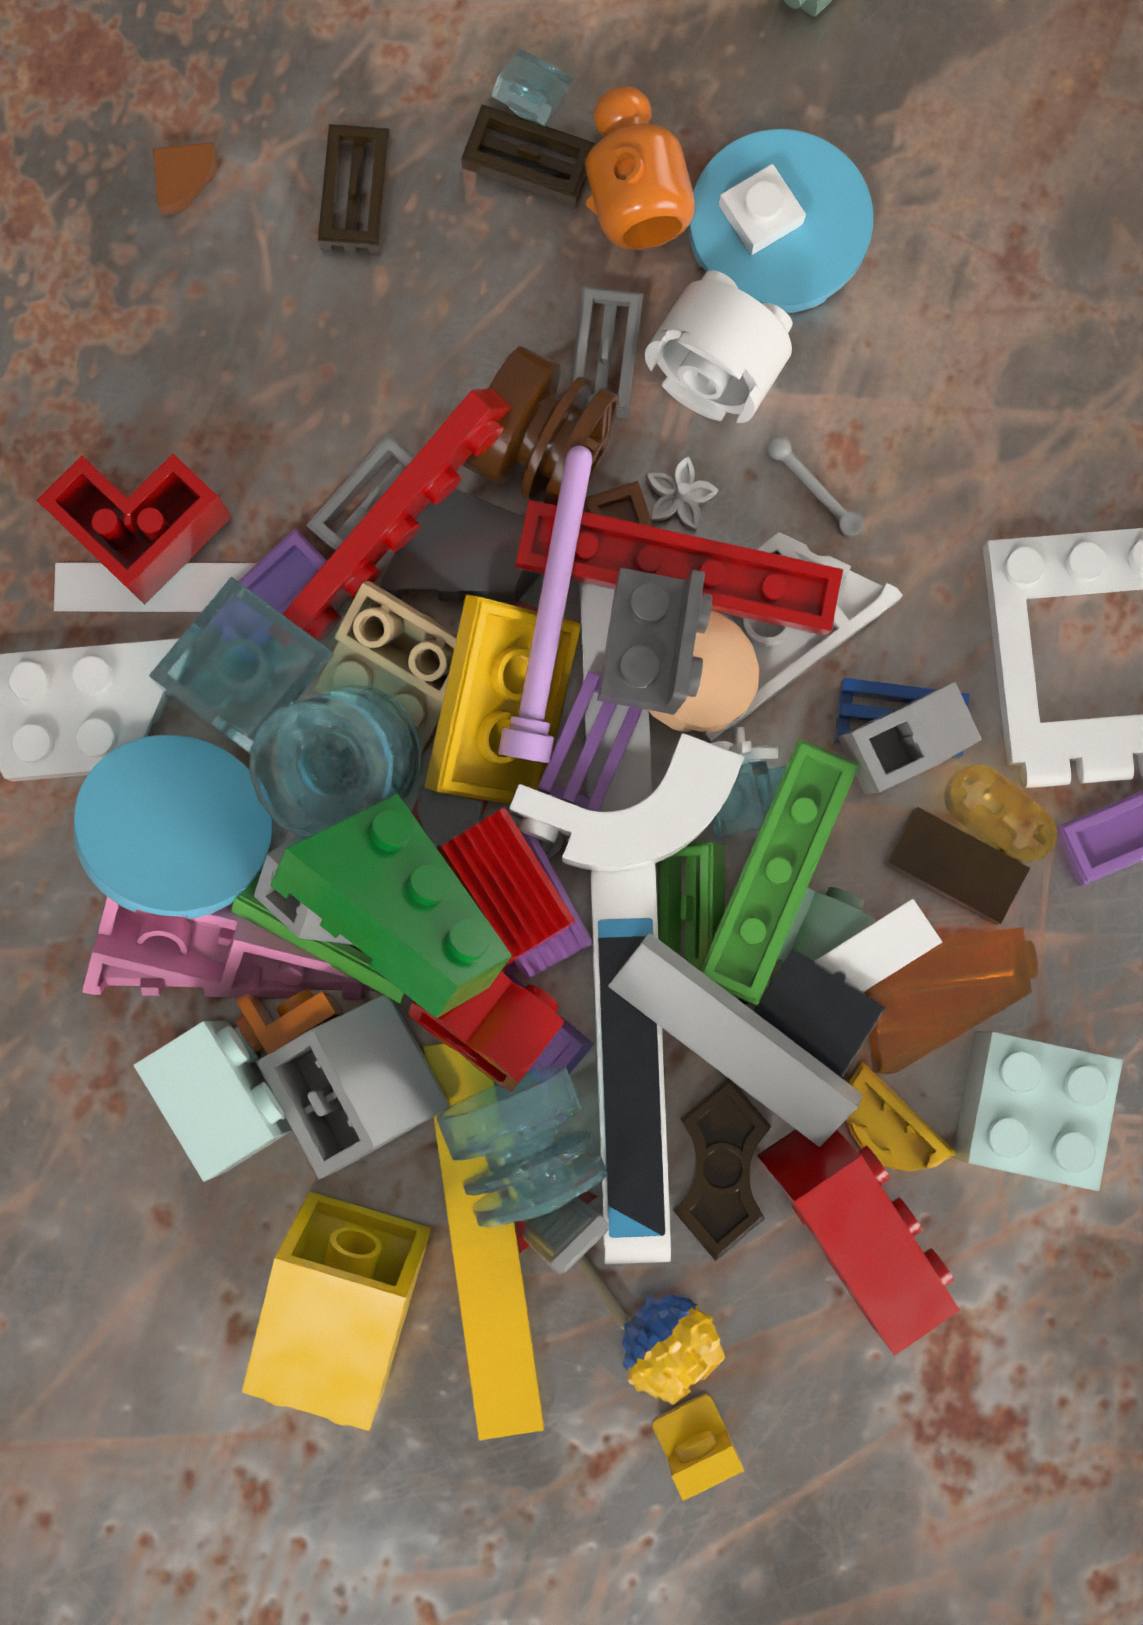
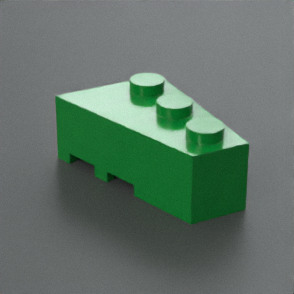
[270,793,512,1018]

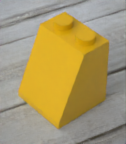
[242,1191,432,1431]

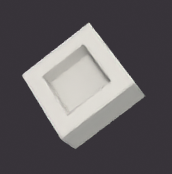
[718,164,806,255]

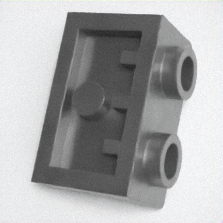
[597,568,712,715]

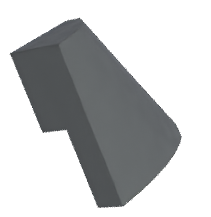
[380,489,540,603]

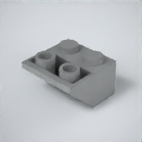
[257,994,452,1179]

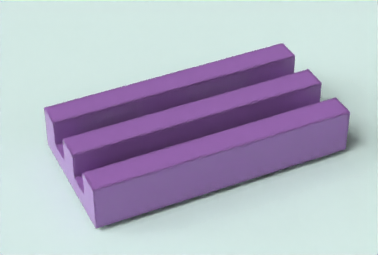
[537,671,642,812]

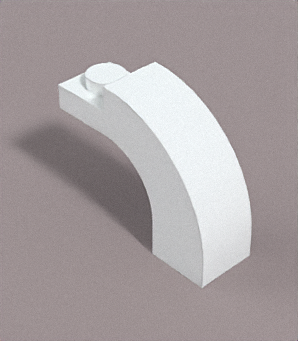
[509,733,744,872]

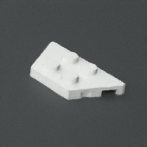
[702,532,903,743]
[0,638,187,782]

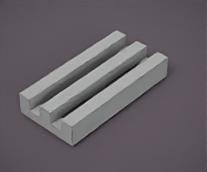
[570,286,643,419]
[306,434,415,552]

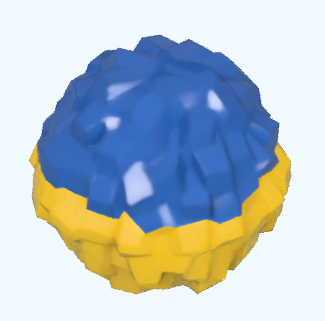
[621,1294,725,1405]

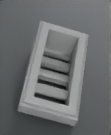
[522,1192,609,1274]

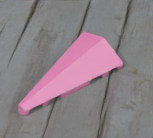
[82,897,413,1001]

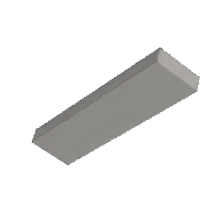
[608,933,863,1147]

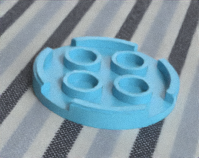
[688,129,873,313]
[73,735,272,919]

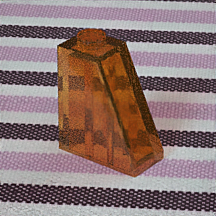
[864,927,1038,1074]

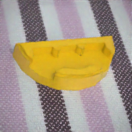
[845,1061,956,1171]

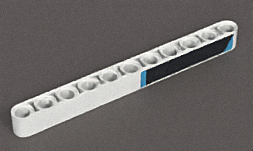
[579,582,671,1264]

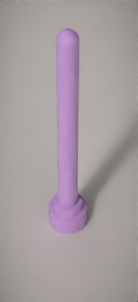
[498,446,592,763]

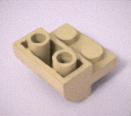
[314,581,457,753]

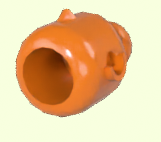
[585,86,696,250]

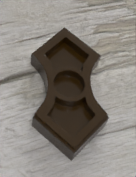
[673,1077,771,1261]

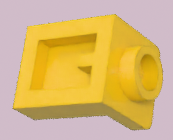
[652,1393,744,1501]

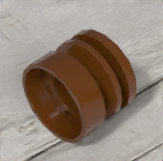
[463,346,619,506]

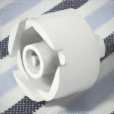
[645,270,793,423]

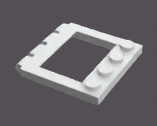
[983,528,1143,788]

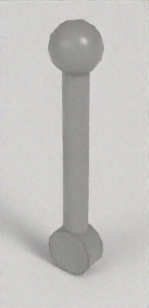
[767,436,864,538]

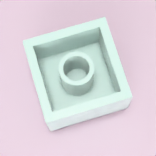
[133,1021,293,1182]
[952,1031,1123,1191]

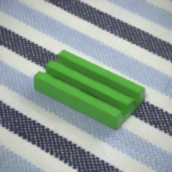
[658,842,725,970]

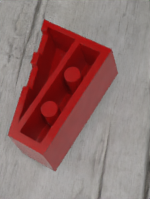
[757,1129,960,1356]

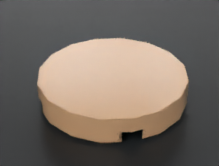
[648,610,760,734]

